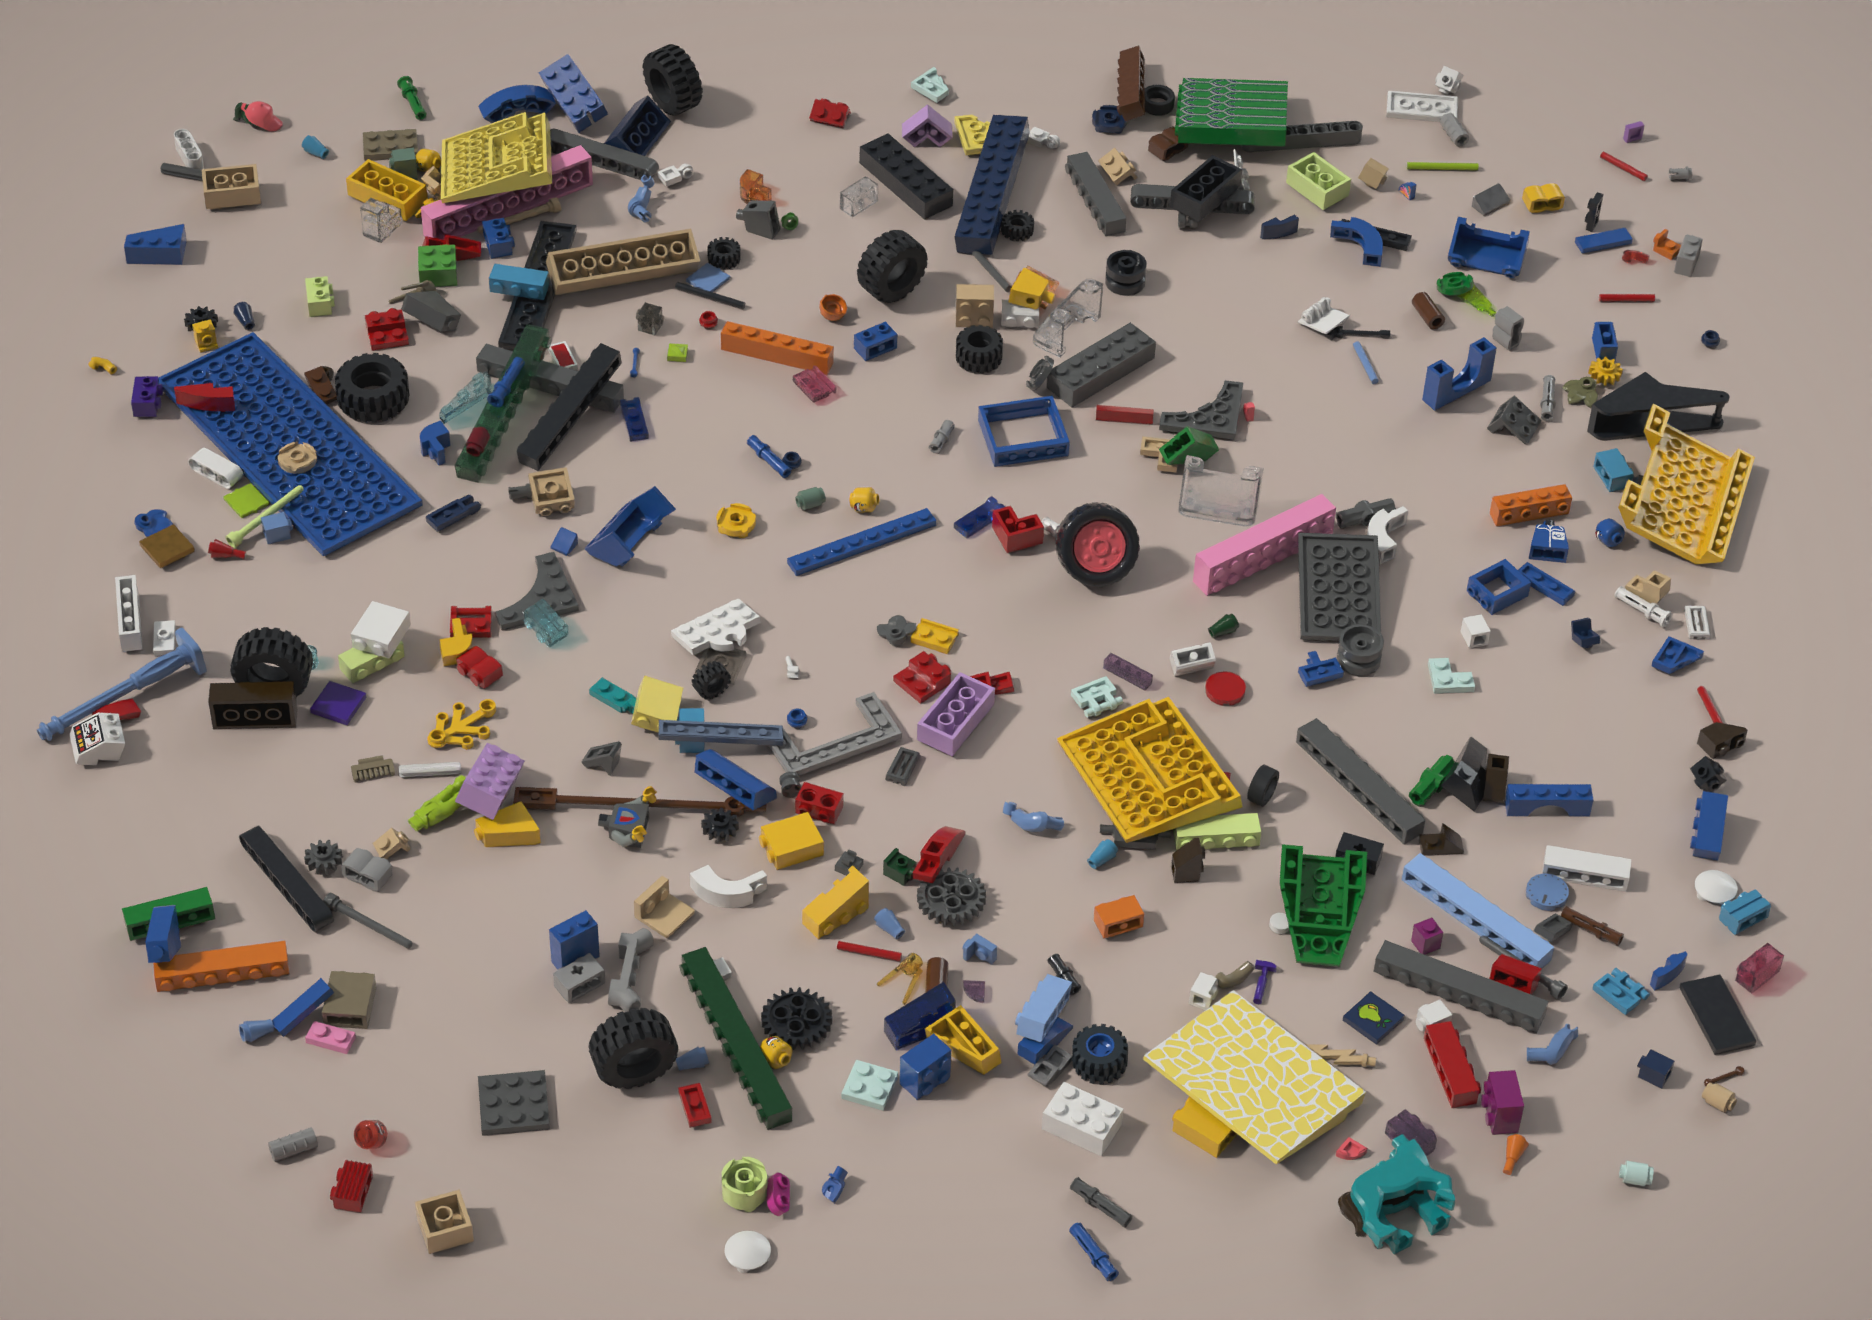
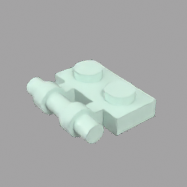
[1071,676,1123,718]

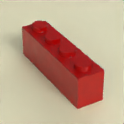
[1424,1021,1481,1108]

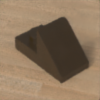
[1419,823,1464,856]

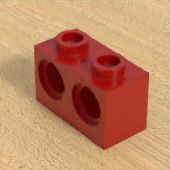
[795,782,844,825]

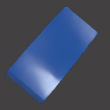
[1650,951,1688,991]

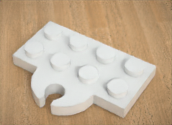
[671,598,761,655]

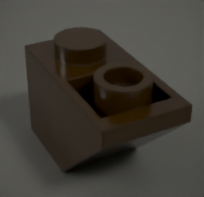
[1697,722,1748,759]
[1483,754,1509,804]
[1171,838,1205,883]

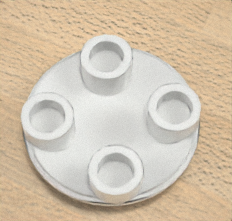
[1695,870,1737,905]
[725,1231,771,1273]

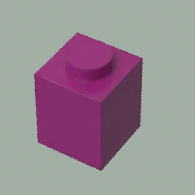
[1411,918,1444,955]

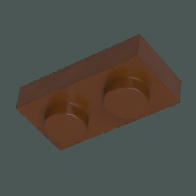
[304,366,337,404]

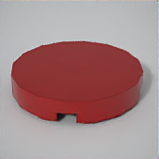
[1205,671,1246,706]

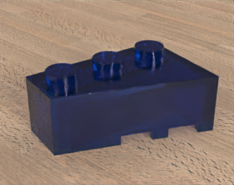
[884,982,956,1050]

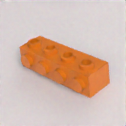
[1490,484,1572,527]

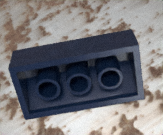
[604,95,671,156]

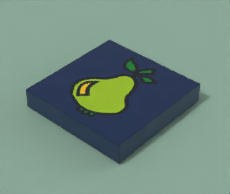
[1342,991,1405,1045]

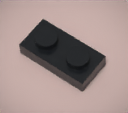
[1585,192,1604,232]

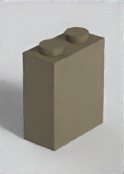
[322,971,376,1029]

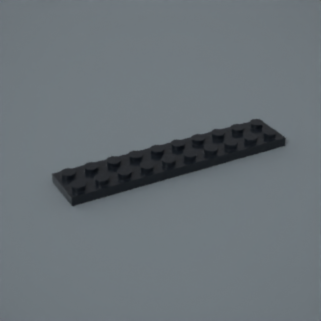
[498,221,577,352]

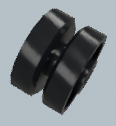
[1105,250,1147,296]

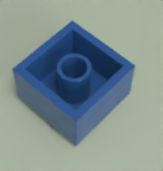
[899,1033,952,1100]

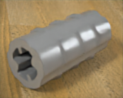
[1440,113,1469,147]
[268,1127,318,1162]

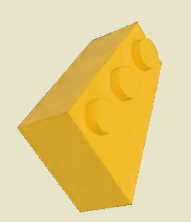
[802,865,869,939]

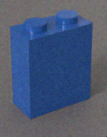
[549,910,600,970]

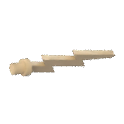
[1304,1044,1376,1067]

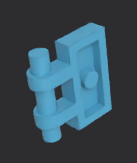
[1592,968,1650,1015]

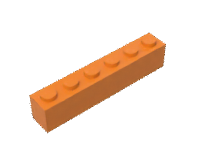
[721,321,834,375]
[153,941,290,992]

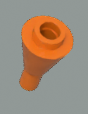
[1503,1134,1529,1175]

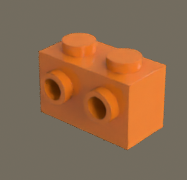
[1094,895,1144,939]

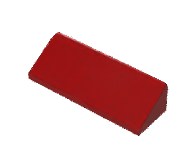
[1096,405,1154,424]

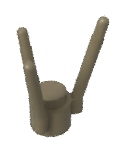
[389,280,436,303]

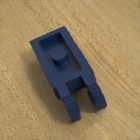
[426,494,481,532]

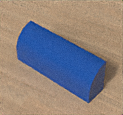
[694,749,777,810]

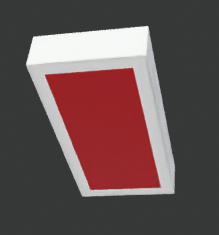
[548,341,578,370]

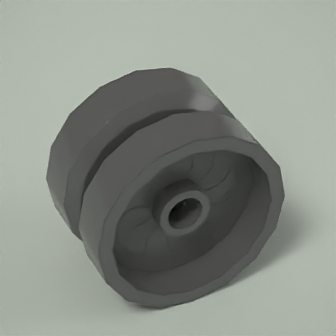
[1337,624,1384,676]

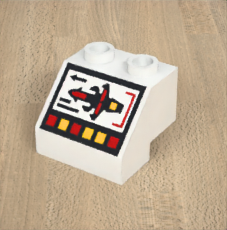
[70,713,125,766]

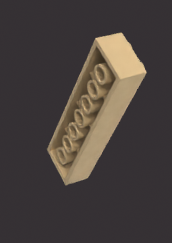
[546,229,700,295]

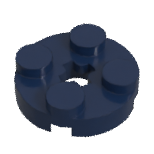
[1092,105,1127,134]

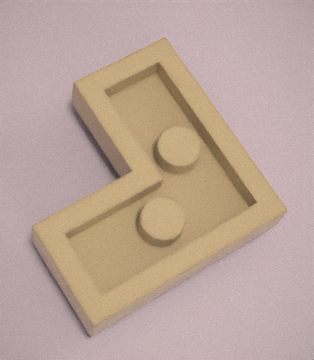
[1140,436,1177,473]

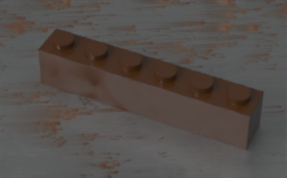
[1117,45,1145,121]

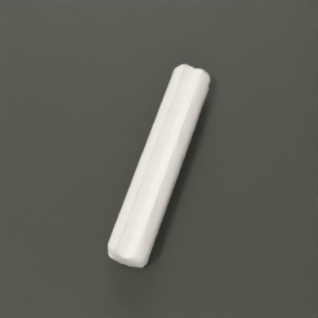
[399,762,461,778]

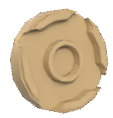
[278,442,317,474]

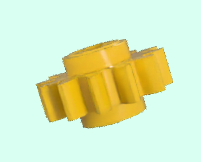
[1588,357,1623,386]

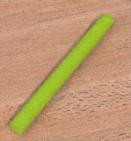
[1407,162,1479,170]

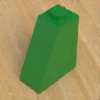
[1159,426,1220,465]

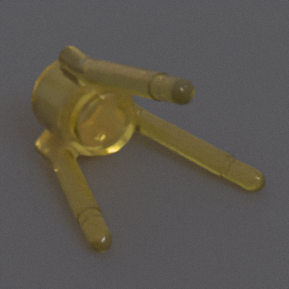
[877,953,923,1005]

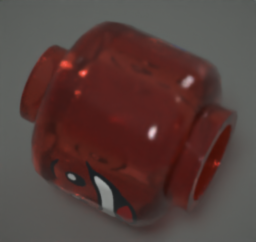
[354,1120,388,1150]

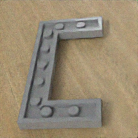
[768,692,902,776]

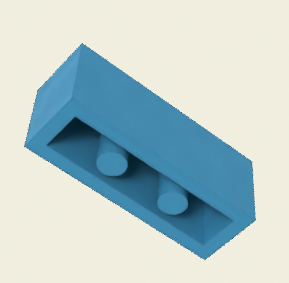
[489,264,550,300]

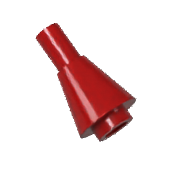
[208,539,246,559]

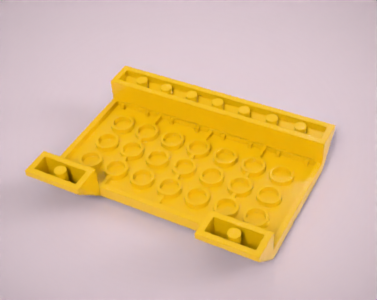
[1618,404,1755,564]

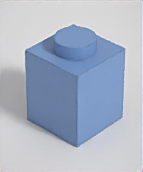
[261,512,293,544]

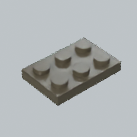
[363,129,418,161]

